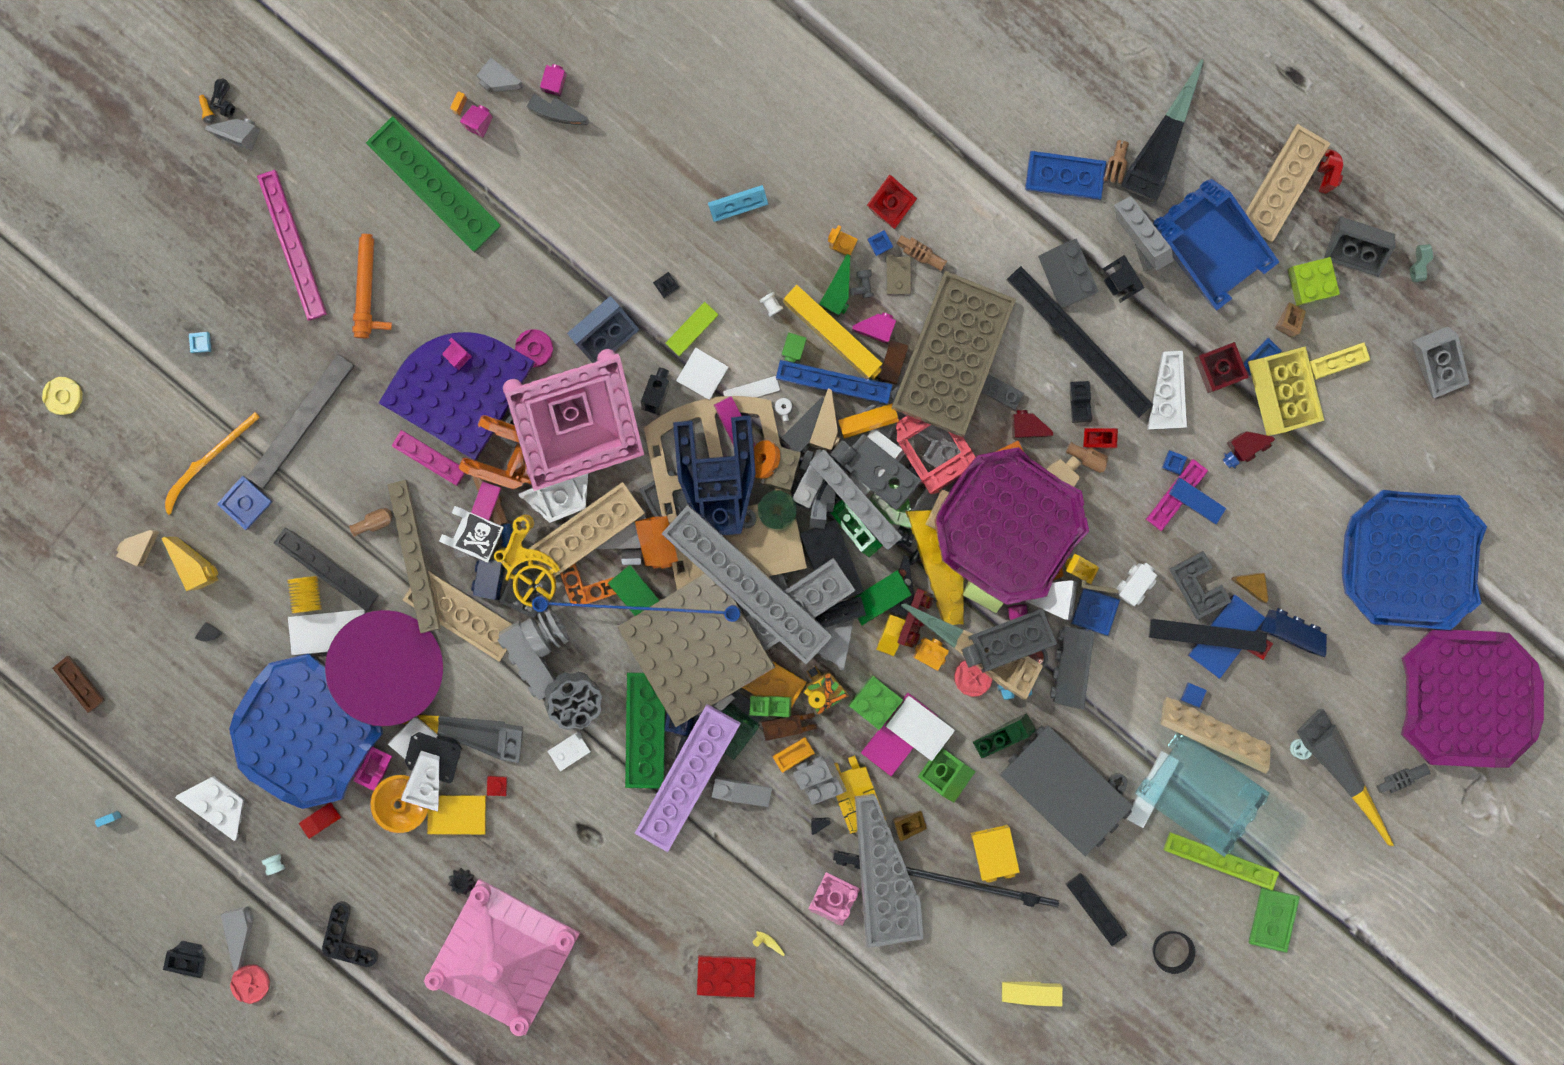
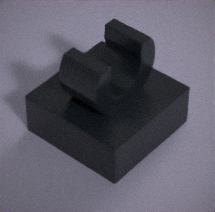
[653,272,680,299]

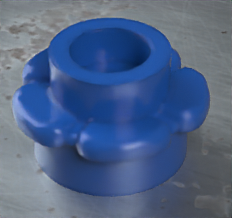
[1223,451,1240,469]

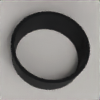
[1153,931,1196,974]

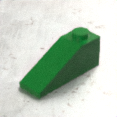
[819,254,850,317]
[830,500,883,558]

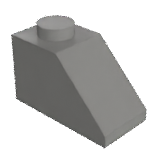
[476,58,523,92]

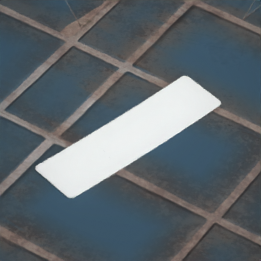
[723,376,780,397]

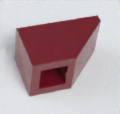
[1227,431,1275,463]

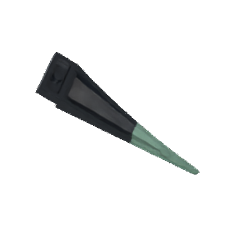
[1121,59,1204,202]

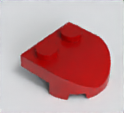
[1317,149,1343,194]

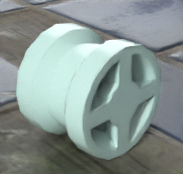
[1290,739,1312,760]
[262,854,285,875]

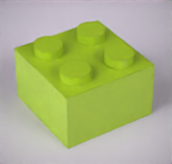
[1287,257,1340,306]

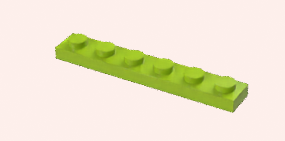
[1163,832,1279,891]

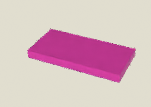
[861,692,938,776]

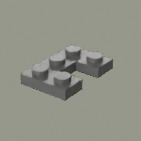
[1169,551,1231,620]

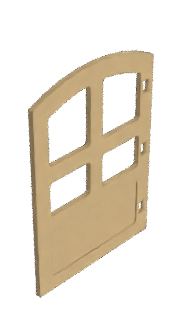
[644,396,807,590]

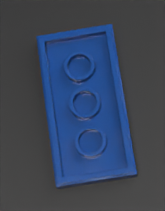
[1025,151,1106,200]
[1188,594,1266,679]

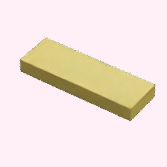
[1309,343,1370,380]

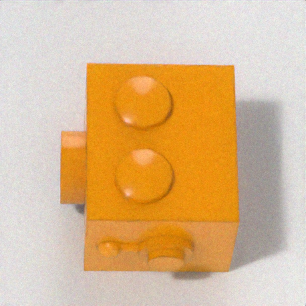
[913,637,949,671]

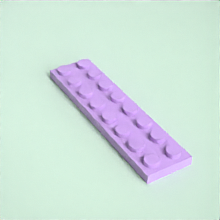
[635,704,741,852]

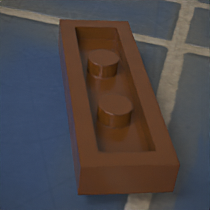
[52,656,106,713]

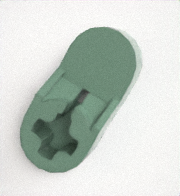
[1409,244,1433,283]

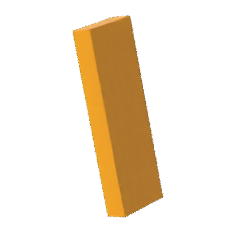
[838,403,899,439]

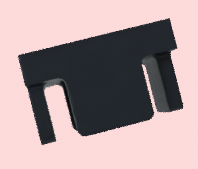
[1100,255,1145,303]

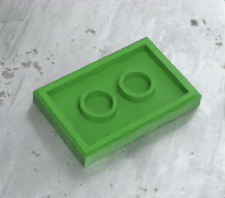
[1248,887,1300,953]

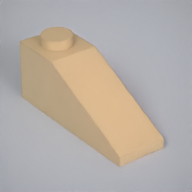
[810,389,841,453]

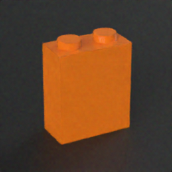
[634,516,678,569]

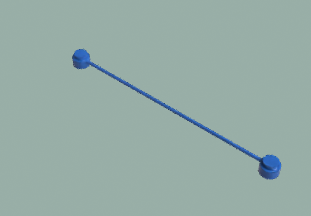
[532,595,741,622]

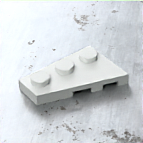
[401,751,440,811]

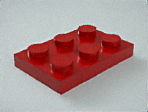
[697,955,756,998]

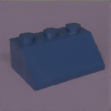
[1260,608,1327,657]

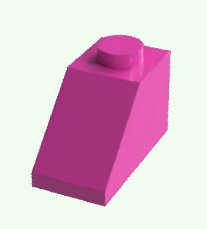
[460,105,493,138]
[852,312,896,344]

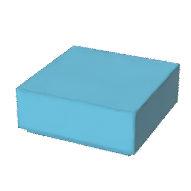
[189,332,211,353]
[95,811,122,827]

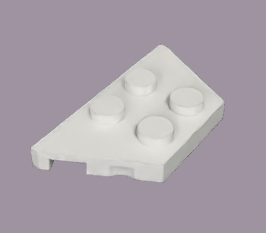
[519,474,588,523]
[175,776,245,841]

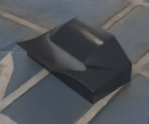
[163,941,206,978]

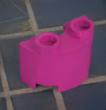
[353,747,392,791]

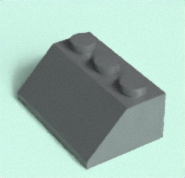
[1324,216,1396,277]
[1038,238,1099,308]

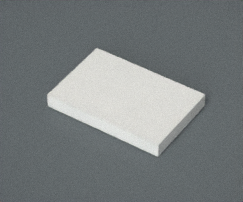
[886,695,955,761]

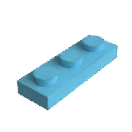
[708,185,768,222]

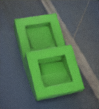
[750,696,792,717]

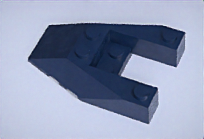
[673,416,756,535]

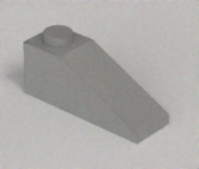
[792,449,834,509]
[712,776,772,807]
[221,906,254,971]

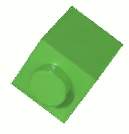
[782,332,807,363]

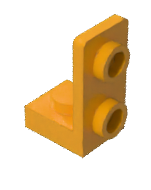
[828,225,858,256]

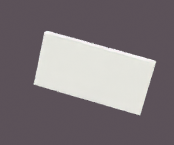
[288,609,366,655]

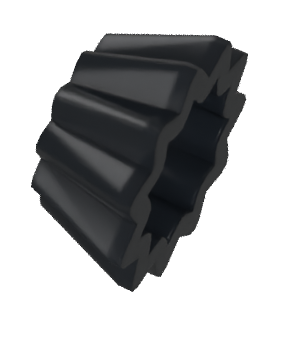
[448,868,475,895]

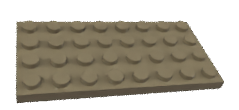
[891,271,1016,437]

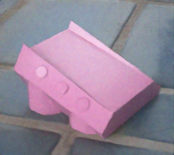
[808,873,860,926]

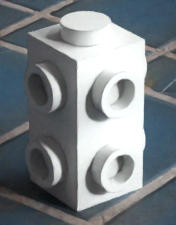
[1116,563,1157,606]

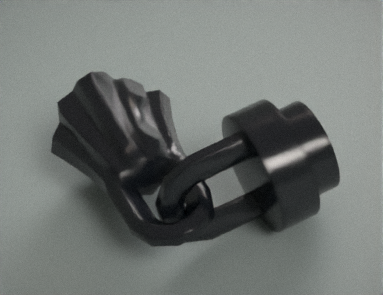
[210,78,235,117]

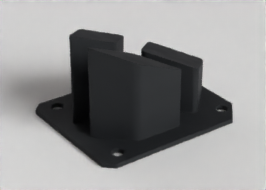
[405,732,462,783]

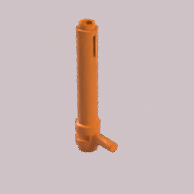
[352,234,392,339]

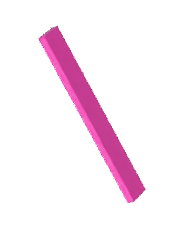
[257,169,327,321]

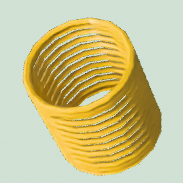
[287,576,322,614]

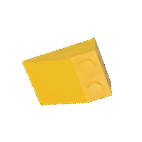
[162,537,218,591]

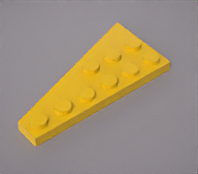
[905,510,964,625]

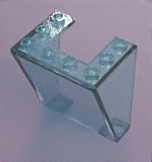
[1135,732,1270,857]

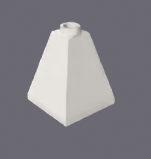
[1026,581,1078,620]

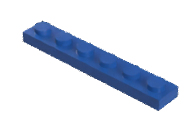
[776,360,892,404]

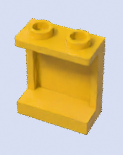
[970,825,1020,883]

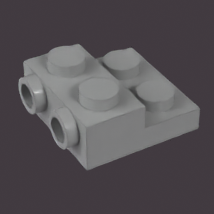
[793,756,847,805]

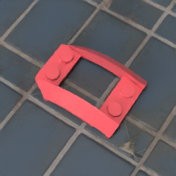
[896,415,975,494]

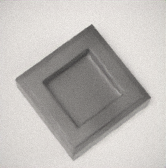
[621,549,642,565]

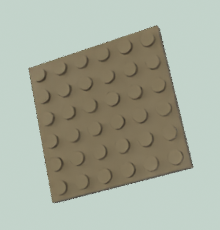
[617,574,775,727]

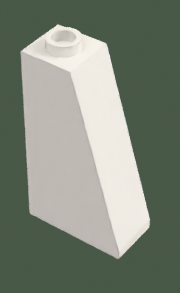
[850,429,905,499]

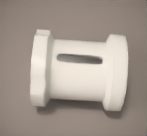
[759,292,784,317]

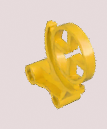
[494,514,561,607]

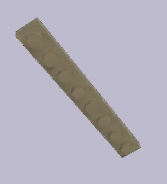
[387,480,441,633]

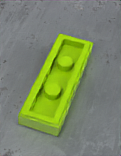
[665,302,719,357]

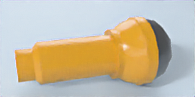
[199,95,215,124]

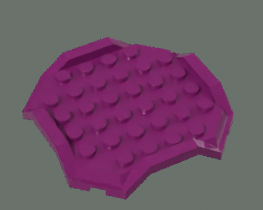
[934,447,1089,605]
[1401,630,1544,768]

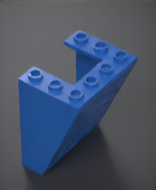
[1153,179,1279,311]

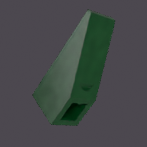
[973,713,1036,759]

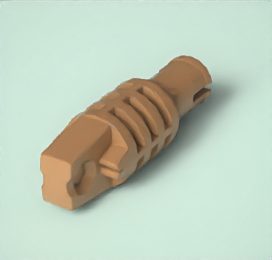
[896,235,947,271]

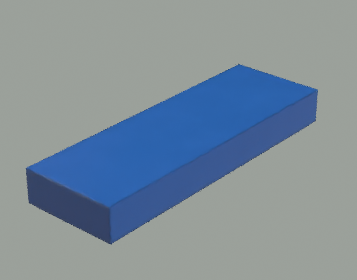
[1169,478,1226,524]

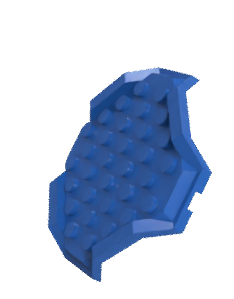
[1342,490,1487,630]
[229,654,383,809]

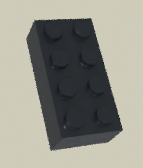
[800,520,864,600]

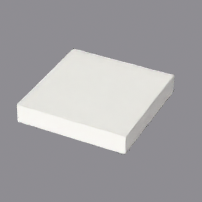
[676,348,729,400]
[388,716,438,764]

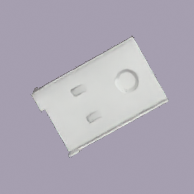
[547,731,592,771]

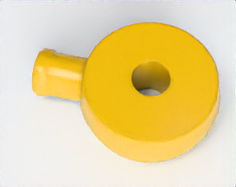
[804,688,826,709]

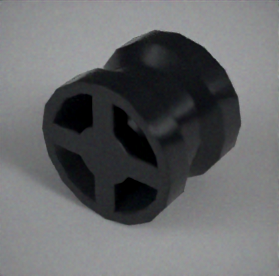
[896,525,914,547]

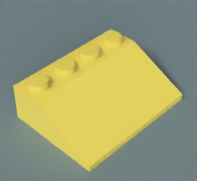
[1248,346,1324,436]

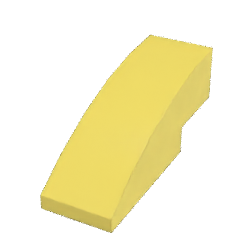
[1002,982,1063,1006]

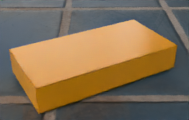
[772,737,815,773]

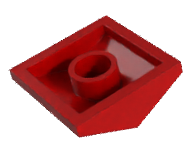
[867,175,917,229]

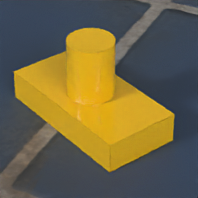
[1065,554,1099,584]

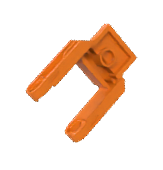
[458,415,532,489]

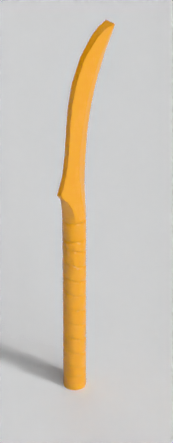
[165,412,260,515]

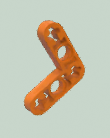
[560,563,616,604]

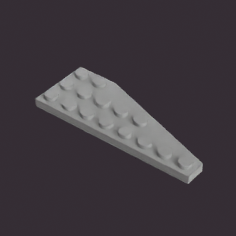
[855,794,923,948]

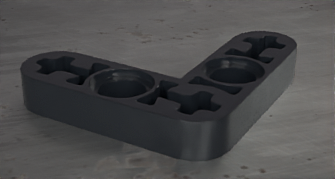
[322,901,378,967]

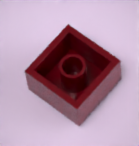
[1194,342,1249,393]

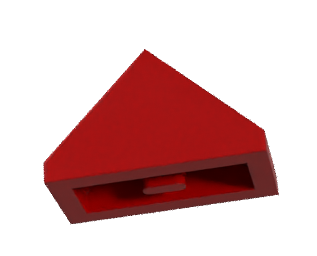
[1083,428,1118,449]
[298,802,342,839]

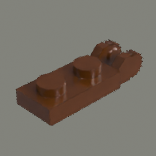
[762,712,817,741]

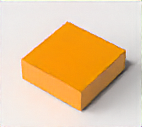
[450,91,468,116]

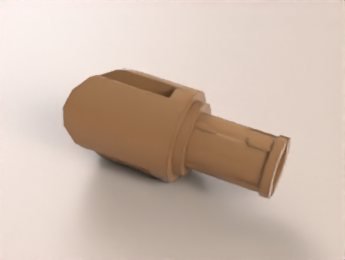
[1103,140,1129,184]
[1066,442,1108,473]
[349,508,393,537]

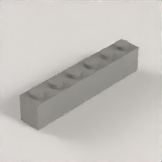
[809,450,902,550]

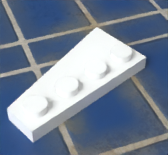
[1147,351,1187,430]

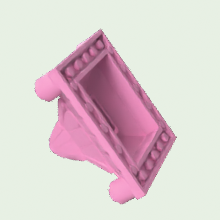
[503,349,644,491]
[424,879,580,1036]

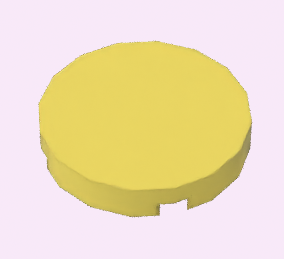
[42,377,83,415]

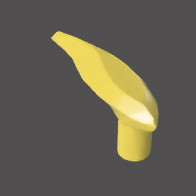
[753,931,785,956]

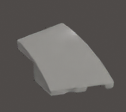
[817,620,853,671]

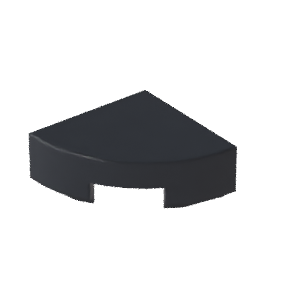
[195,622,223,641]

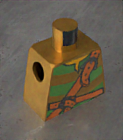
[806,666,849,715]

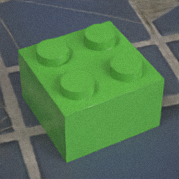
[848,675,903,730]

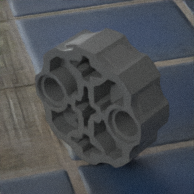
[544,671,602,730]

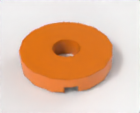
[754,440,780,479]

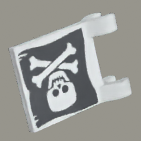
[439,506,504,563]

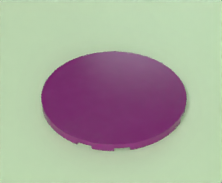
[325,610,443,726]

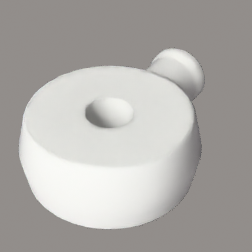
[775,398,793,422]

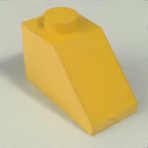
[876,614,905,656]

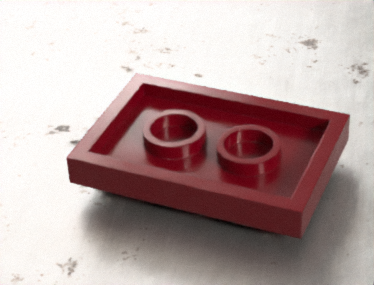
[897,588,934,648]

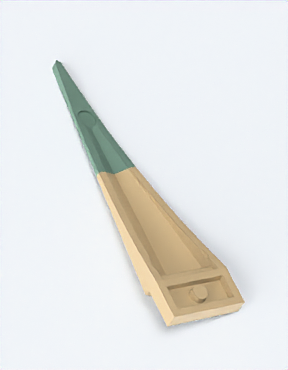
[901,604,1043,700]

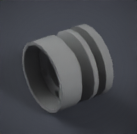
[520,607,570,658]

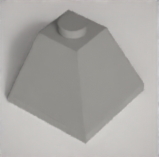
[205,118,260,151]

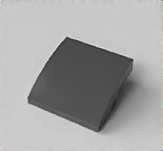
[499,568,550,618]

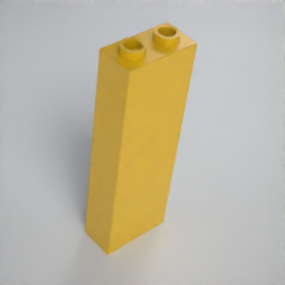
[783,285,883,380]

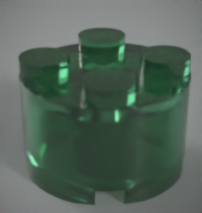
[758,491,797,531]

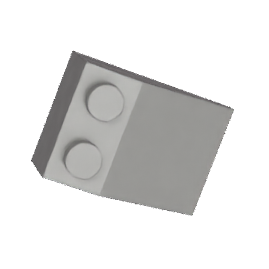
[1412,327,1470,398]

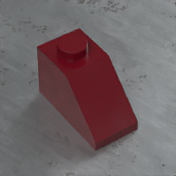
[1012,410,1053,438]

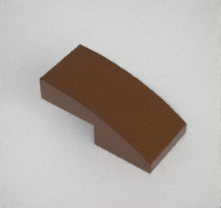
[878,340,909,385]

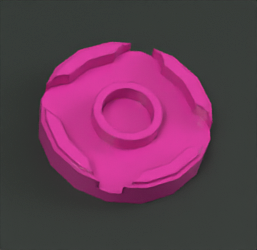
[515,329,553,368]

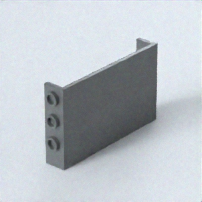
[999,725,1133,857]

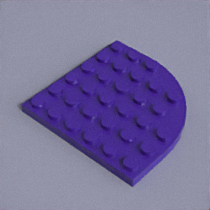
[379,332,536,461]

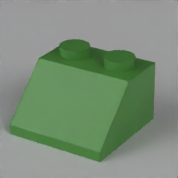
[918,748,976,803]

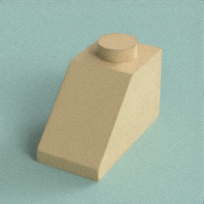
[116,530,159,566]

